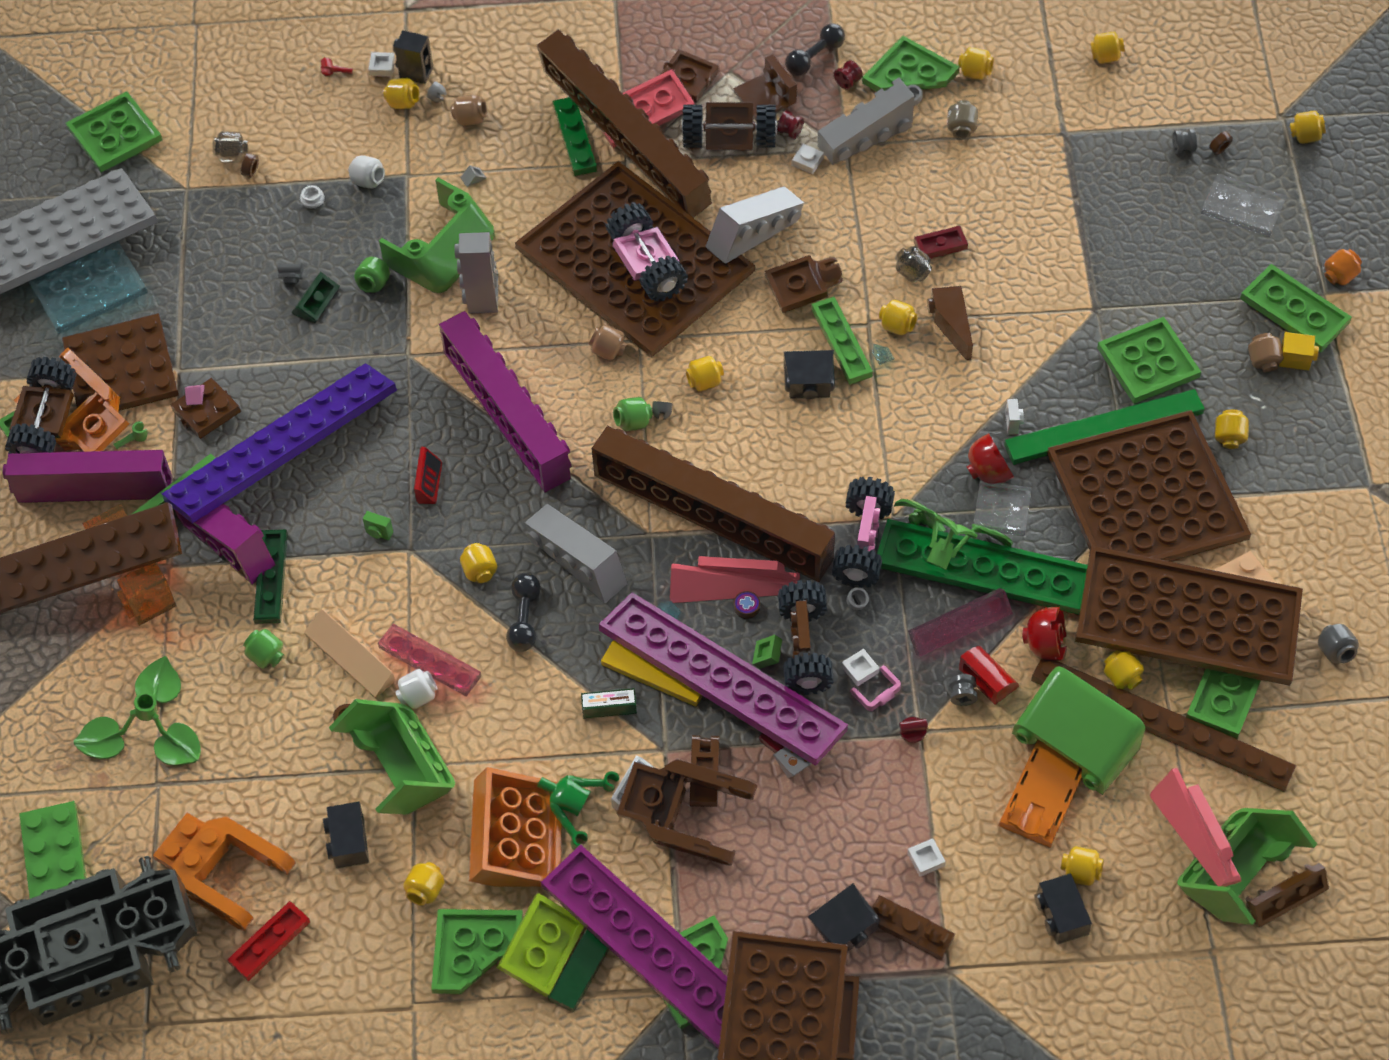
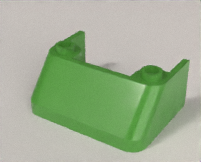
[379,177,495,293]
[329,699,455,815]
[1177,808,1317,925]

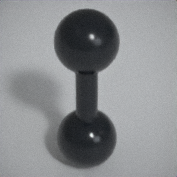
[785,23,846,76]
[506,573,541,652]

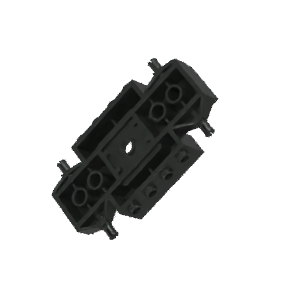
[0,856,198,1034]

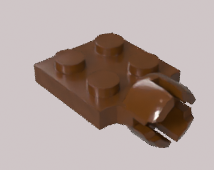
[765,255,843,313]

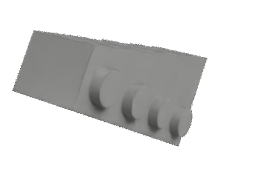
[818,78,914,165]
[706,186,804,264]

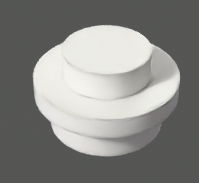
[300,186,324,208]

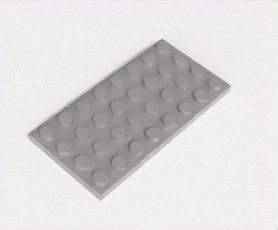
[0,168,158,294]

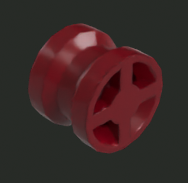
[834,60,863,90]
[777,110,804,139]

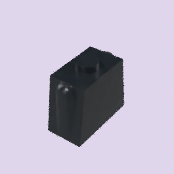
[783,350,835,399]
[808,883,880,952]

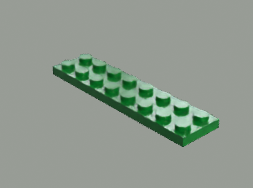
[877,519,1087,615]

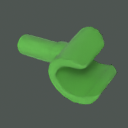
[114,421,148,449]

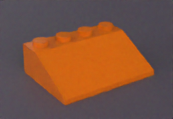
[469,767,562,887]

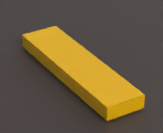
[601,640,703,707]

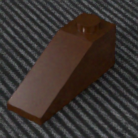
[927,286,973,361]

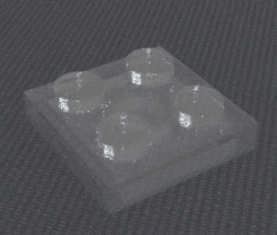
[974,480,1032,536]

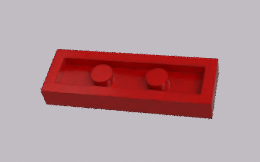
[227,901,311,982]

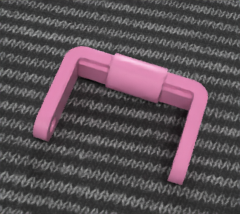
[850,665,901,711]

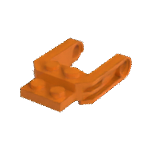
[14,347,129,452]
[153,812,296,931]

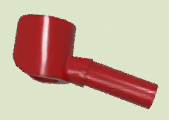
[320,58,353,76]

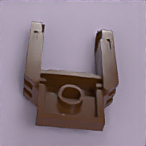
[616,759,757,866]

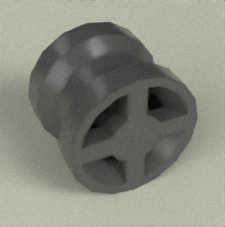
[1172,129,1197,154]
[949,674,978,706]

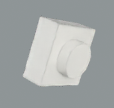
[368,52,395,77]
[792,144,824,174]
[1005,399,1024,435]
[842,649,880,687]
[907,838,946,877]

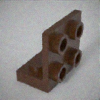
[734,54,797,121]

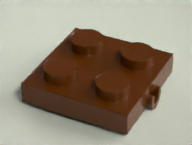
[660,49,719,103]
[170,378,241,439]

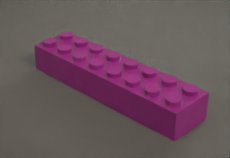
[439,311,572,493]

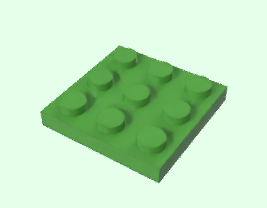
[66,91,163,173]
[1097,317,1201,404]

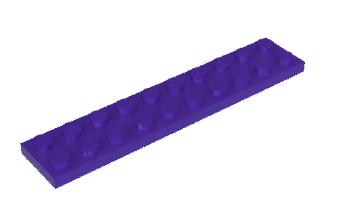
[161,363,397,523]

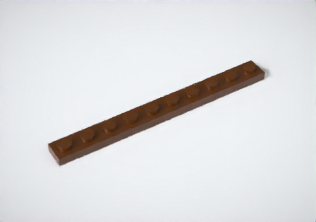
[1031,659,1296,792]

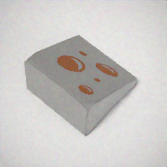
[773,747,812,778]

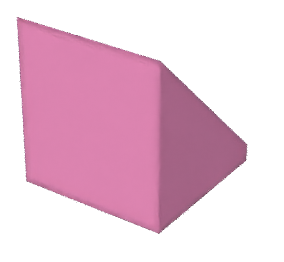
[185,385,204,405]

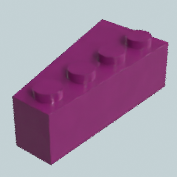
[174,503,275,585]

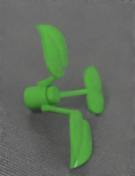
[894,499,1013,570]
[73,656,201,766]

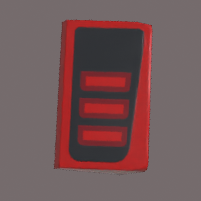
[414,447,442,504]

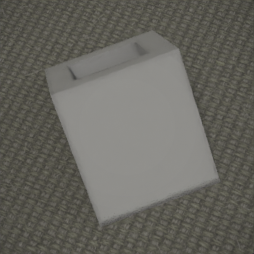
[460,165,486,187]

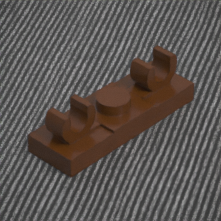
[1246,863,1329,928]
[872,895,955,961]

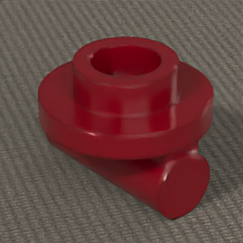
[899,717,928,743]

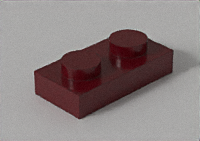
[914,225,968,261]

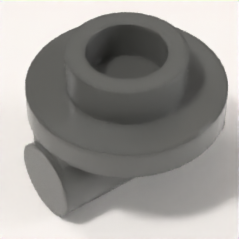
[277,264,304,284]

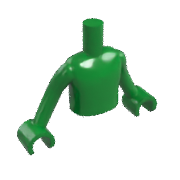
[537,771,620,850]

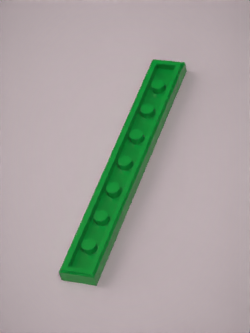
[1004,389,1205,465]

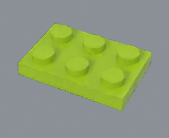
[497,893,584,997]

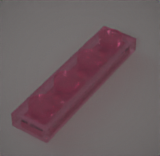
[908,588,1013,657]
[378,623,482,697]

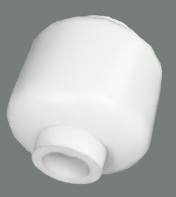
[348,155,385,189]
[395,669,438,709]

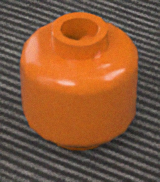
[1324,249,1362,285]

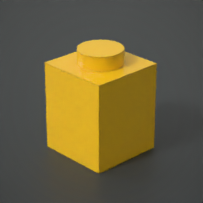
[1279,332,1319,371]

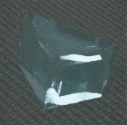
[872,344,895,365]
[657,601,681,619]

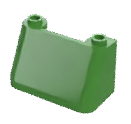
[1012,666,1145,795]

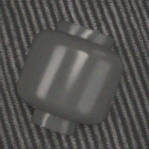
[1318,624,1359,664]

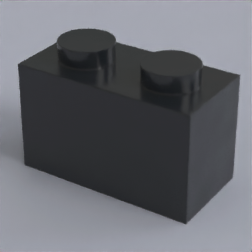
[393,30,434,84]
[323,801,370,869]
[1034,873,1092,944]

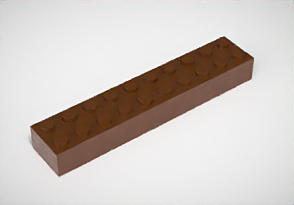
[537,29,712,218]
[591,425,835,582]

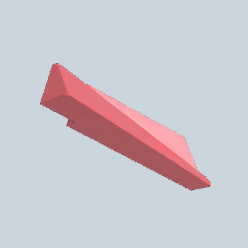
[670,556,800,603]
[1150,768,1241,887]

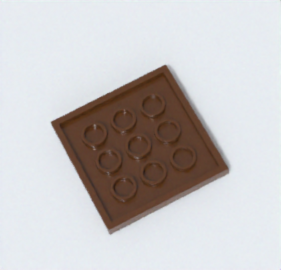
[62,313,179,411]

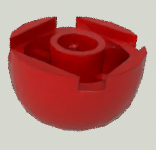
[966,433,1014,486]
[1022,607,1067,661]

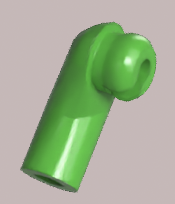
[908,509,946,532]

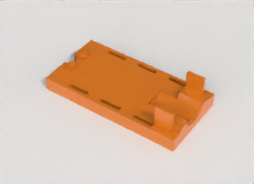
[999,739,1082,848]

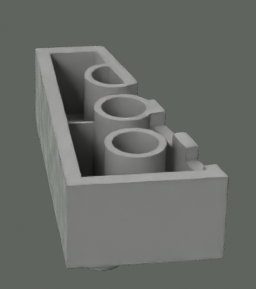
[455,232,498,314]
[525,504,627,603]

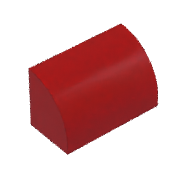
[959,646,1019,705]

